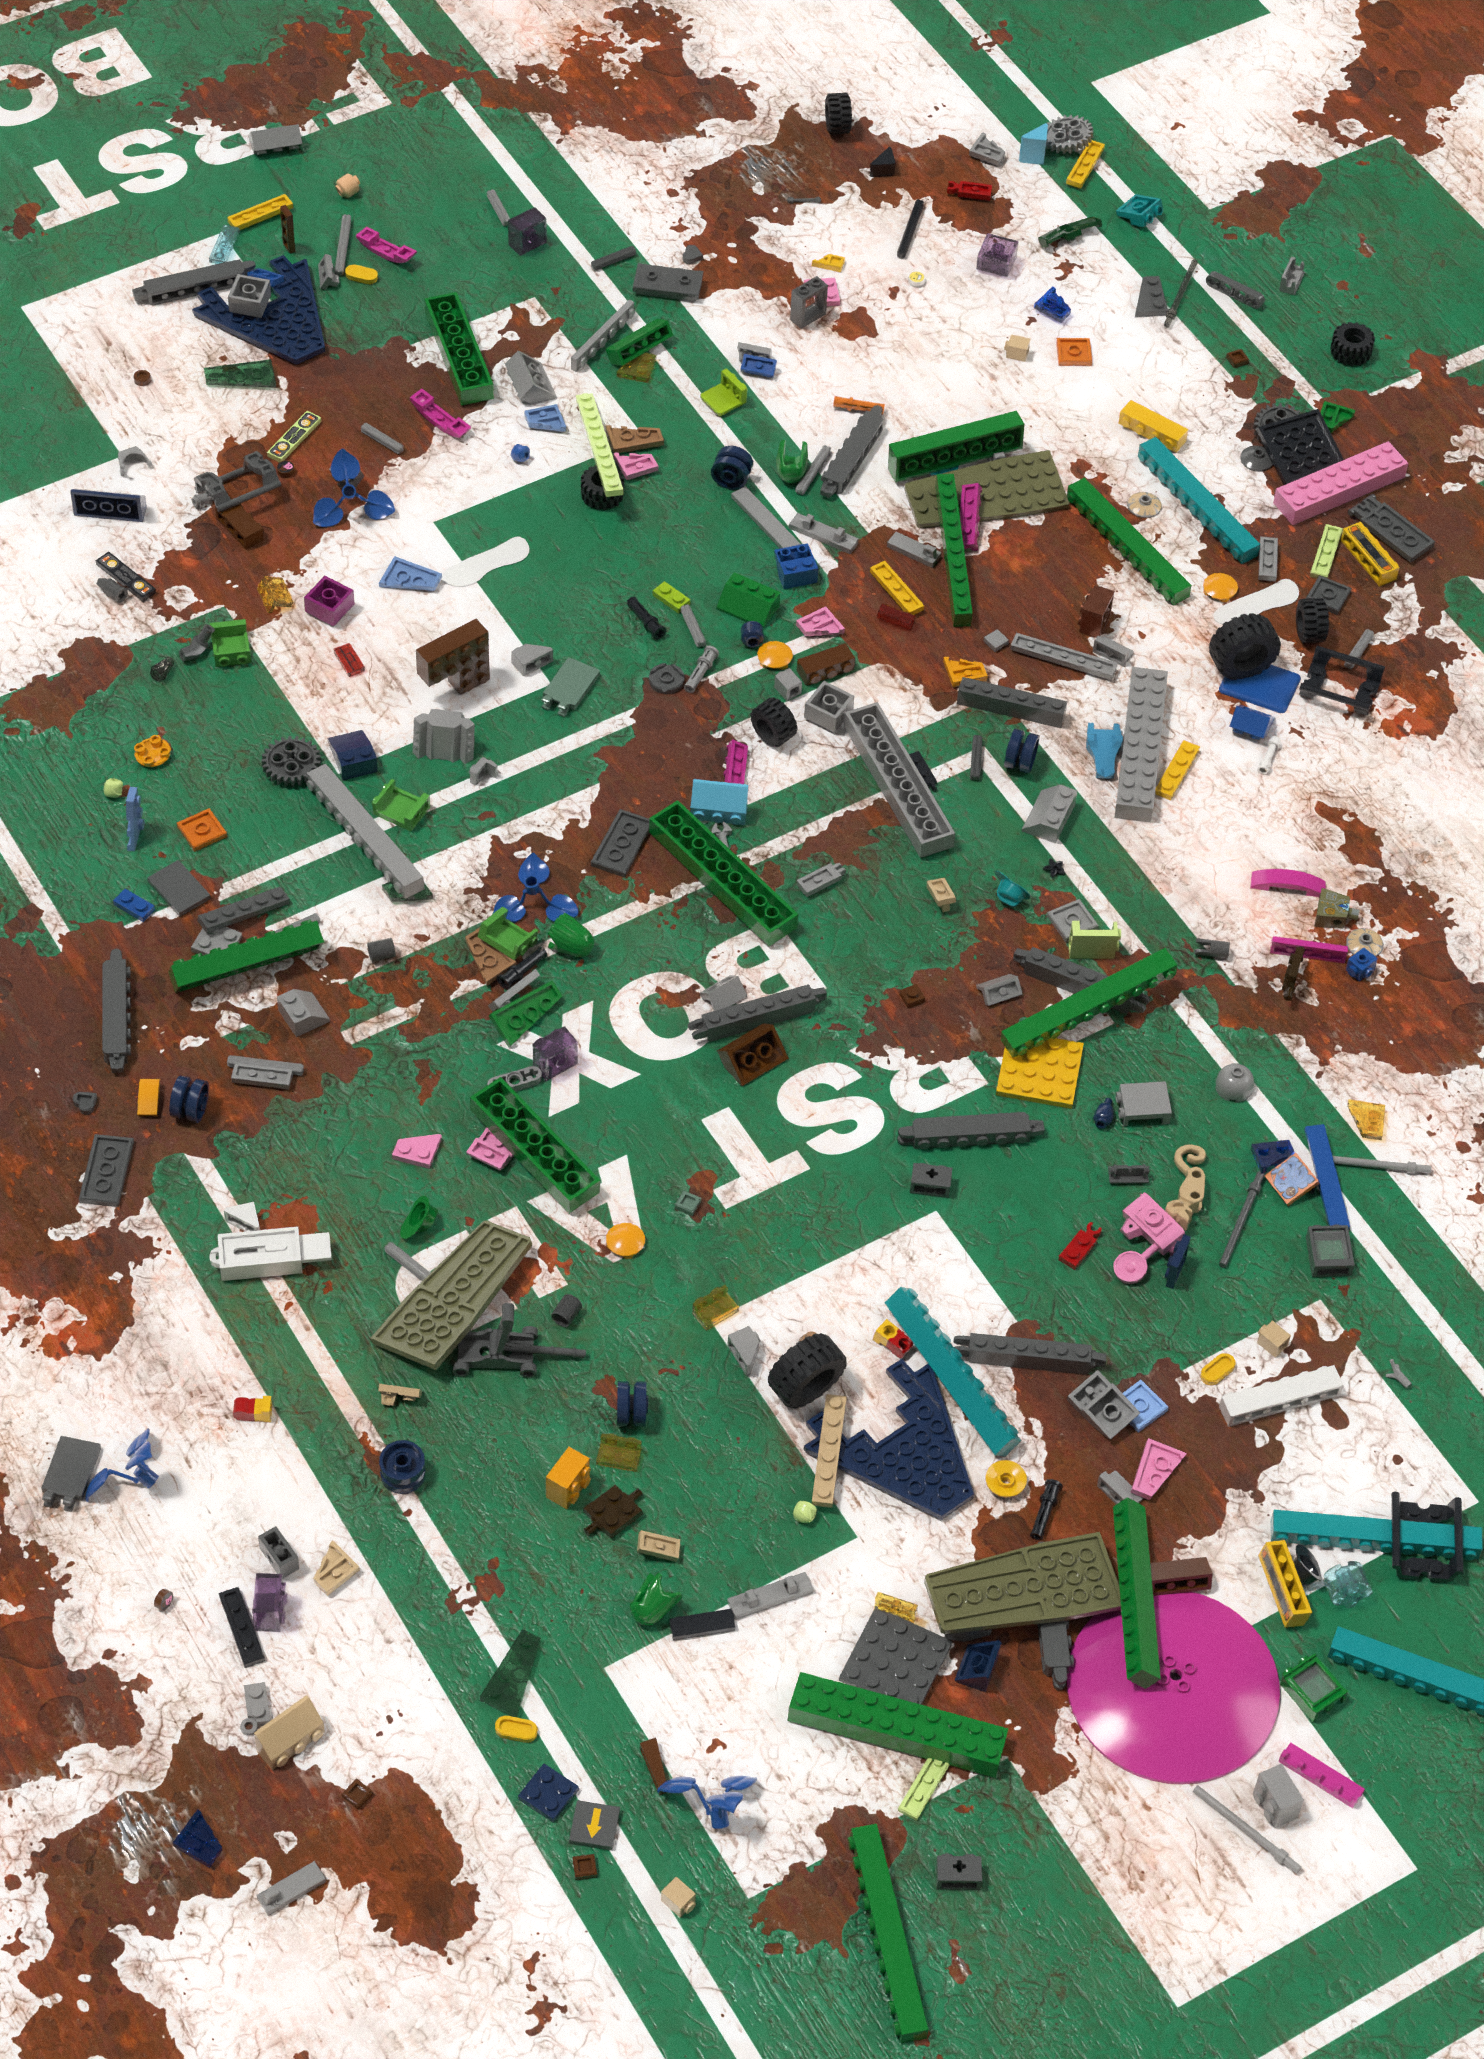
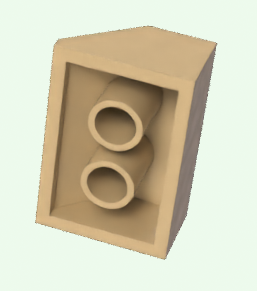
[254,1695,325,1770]

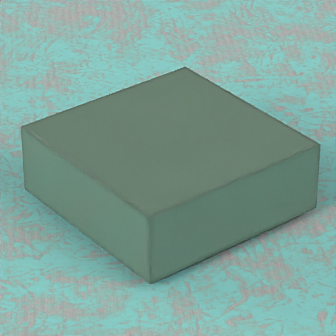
[675,1191,701,1216]

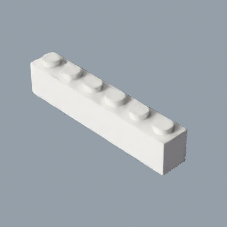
[1219,1365,1344,1427]

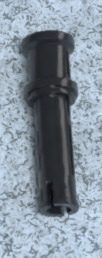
[627,596,667,640]
[497,947,547,990]
[1030,1479,1063,1541]

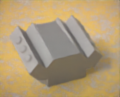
[413,709,475,764]

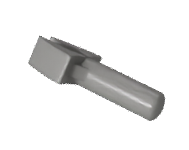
[712,822,732,848]

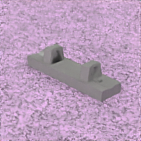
[789,513,859,554]
[727,1572,814,1620]

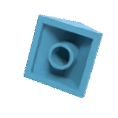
[1019,123,1048,165]

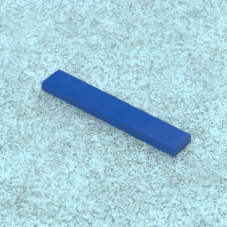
[1304,1124,1350,1230]

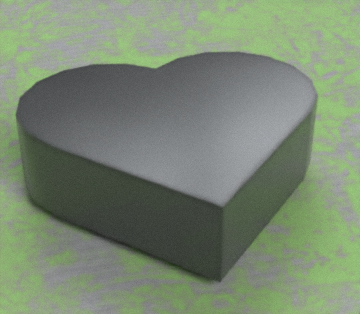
[682,245,703,264]
[73,1092,97,1115]

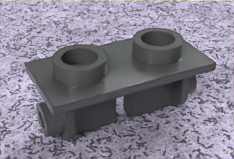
[1108,1164,1149,1184]

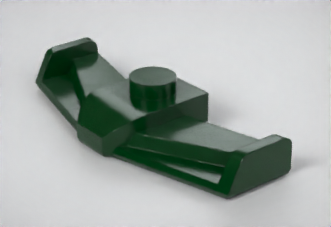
[1038,216,1102,248]

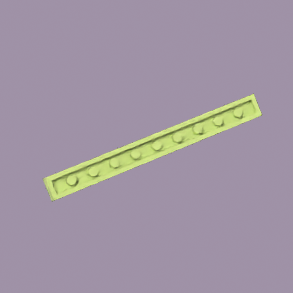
[576,393,623,497]

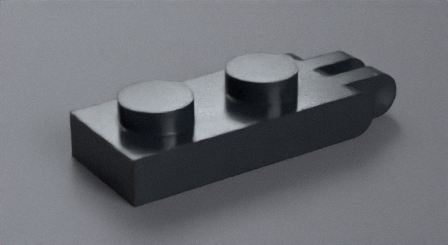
[909,751,937,791]

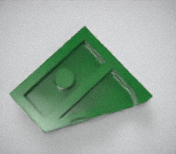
[1320,401,1356,433]

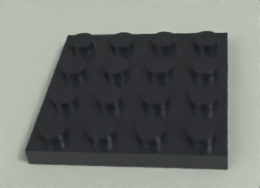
[1257,409,1344,485]

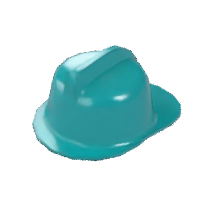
[995,871,1031,907]

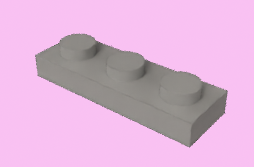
[1258,537,1278,581]
[231,1062,293,1089]

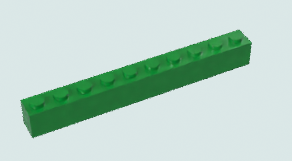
[935,474,973,627]
[1067,477,1192,606]
[1001,948,1177,1058]
[1113,1497,1161,1689]
[847,1824,928,2043]

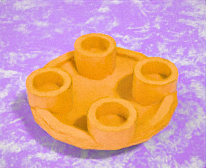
[1203,573,1238,602]
[757,641,793,670]
[134,735,171,767]
[606,1223,645,1259]

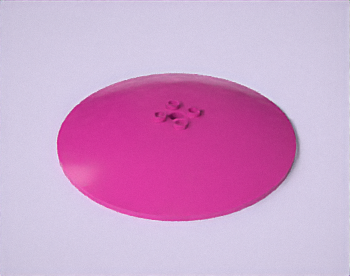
[1067,1592,1280,1785]

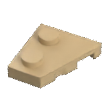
[313,1540,360,1596]

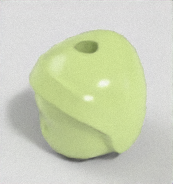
[104,778,123,798]
[793,1501,817,1523]

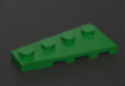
[489,980,562,1048]

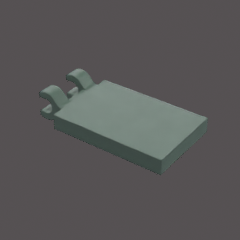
[542,657,600,717]

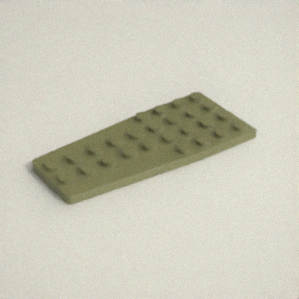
[904,450,1070,528]
[371,1221,532,1370]
[924,1532,1121,1634]

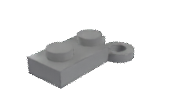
[240,1682,270,1735]

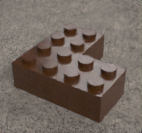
[416,618,490,695]

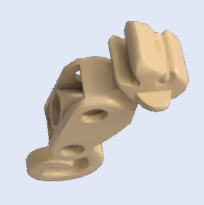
[1165,1145,1206,1231]

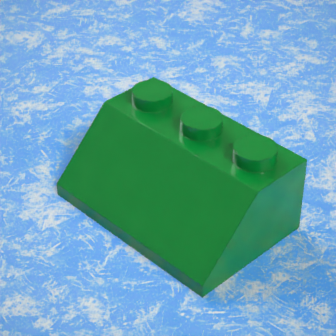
[716,572,781,628]

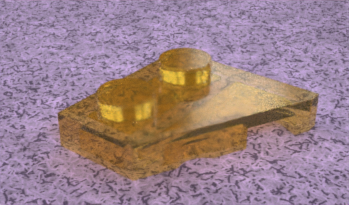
[617,353,657,383]
[1347,1099,1385,1141]

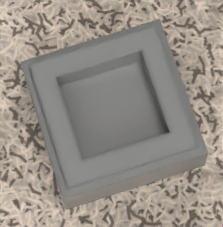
[984,629,1009,652]

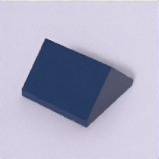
[955,1640,1001,1692]

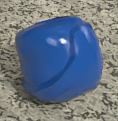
[511,444,530,462]

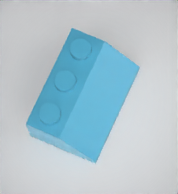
[690,779,749,825]

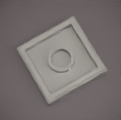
[1047,899,1099,943]

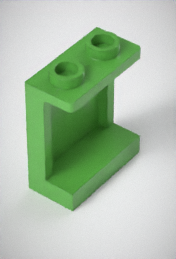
[210,619,251,667]
[372,779,430,832]
[477,906,539,960]

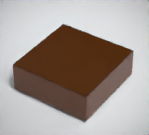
[1226,349,1249,368]
[342,1778,373,1810]
[572,1854,597,1880]

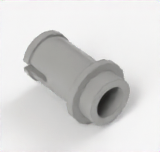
[191,492,214,508]

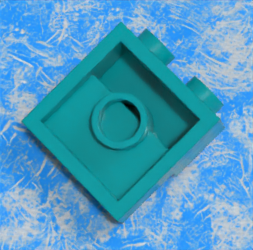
[1116,194,1163,227]

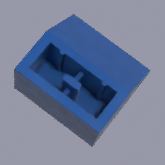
[774,543,818,589]

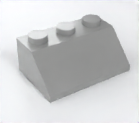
[248,124,302,155]
[505,351,557,404]
[1022,785,1077,843]

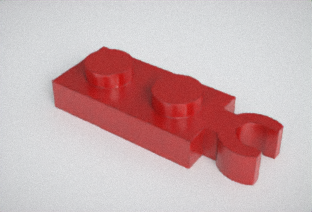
[947,181,992,201]
[1058,1222,1102,1270]

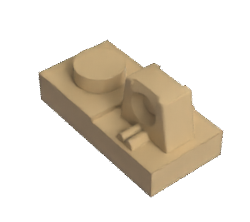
[927,878,956,912]
[378,1384,422,1406]
[637,1530,680,1562]

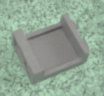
[1115,1081,1172,1126]

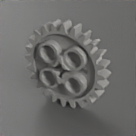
[1046,115,1094,154]

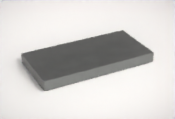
[591,809,649,878]
[79,1134,134,1207]

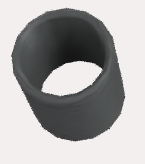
[367,937,396,962]
[551,1294,582,1327]

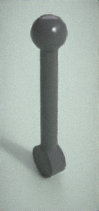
[787,197,821,204]

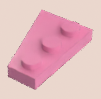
[1130,1438,1187,1500]

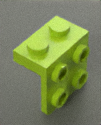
[700,368,748,416]

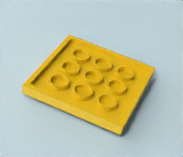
[996,1038,1084,1109]

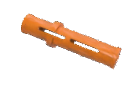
[833,396,885,415]

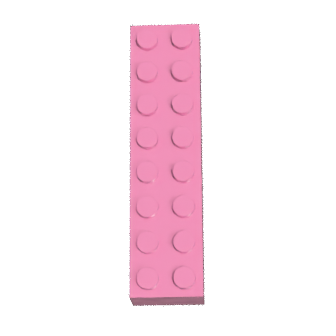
[1273,441,1408,525]

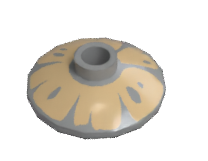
[1127,492,1162,518]
[1346,928,1383,957]

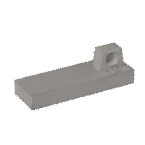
[887,532,941,568]
[488,969,540,1012]
[256,1861,326,1916]

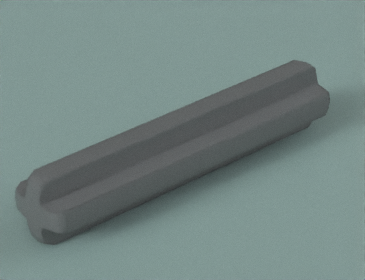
[591,246,636,271]
[970,735,983,781]

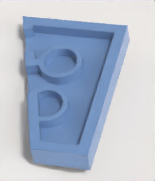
[379,556,442,591]
[126,787,144,851]

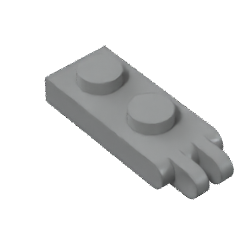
[796,863,846,897]

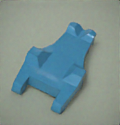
[1086,723,1123,779]

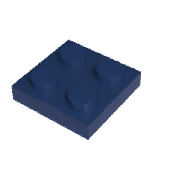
[1164,1234,1191,1289]
[518,1763,579,1823]

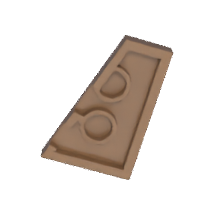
[606,425,664,453]
[465,927,516,986]

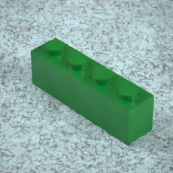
[606,319,673,366]

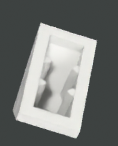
[224,1202,260,1232]

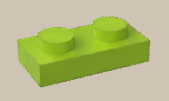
[652,581,691,614]

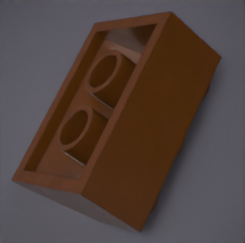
[717,1023,789,1086]

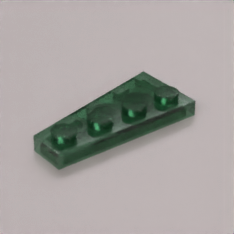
[204,359,276,388]
[480,1629,541,1718]

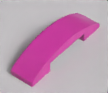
[356,227,417,263]
[410,389,471,438]
[1250,869,1326,897]

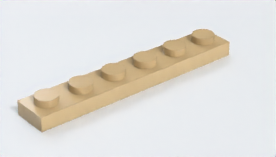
[812,1394,847,1508]

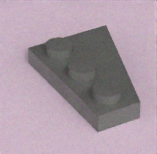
[1135,276,1168,317]

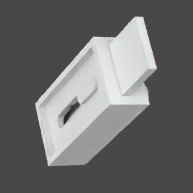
[209,1227,332,1281]

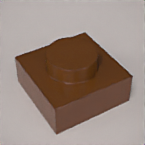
[899,984,925,1008]

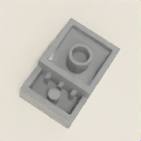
[1066,1370,1140,1440]

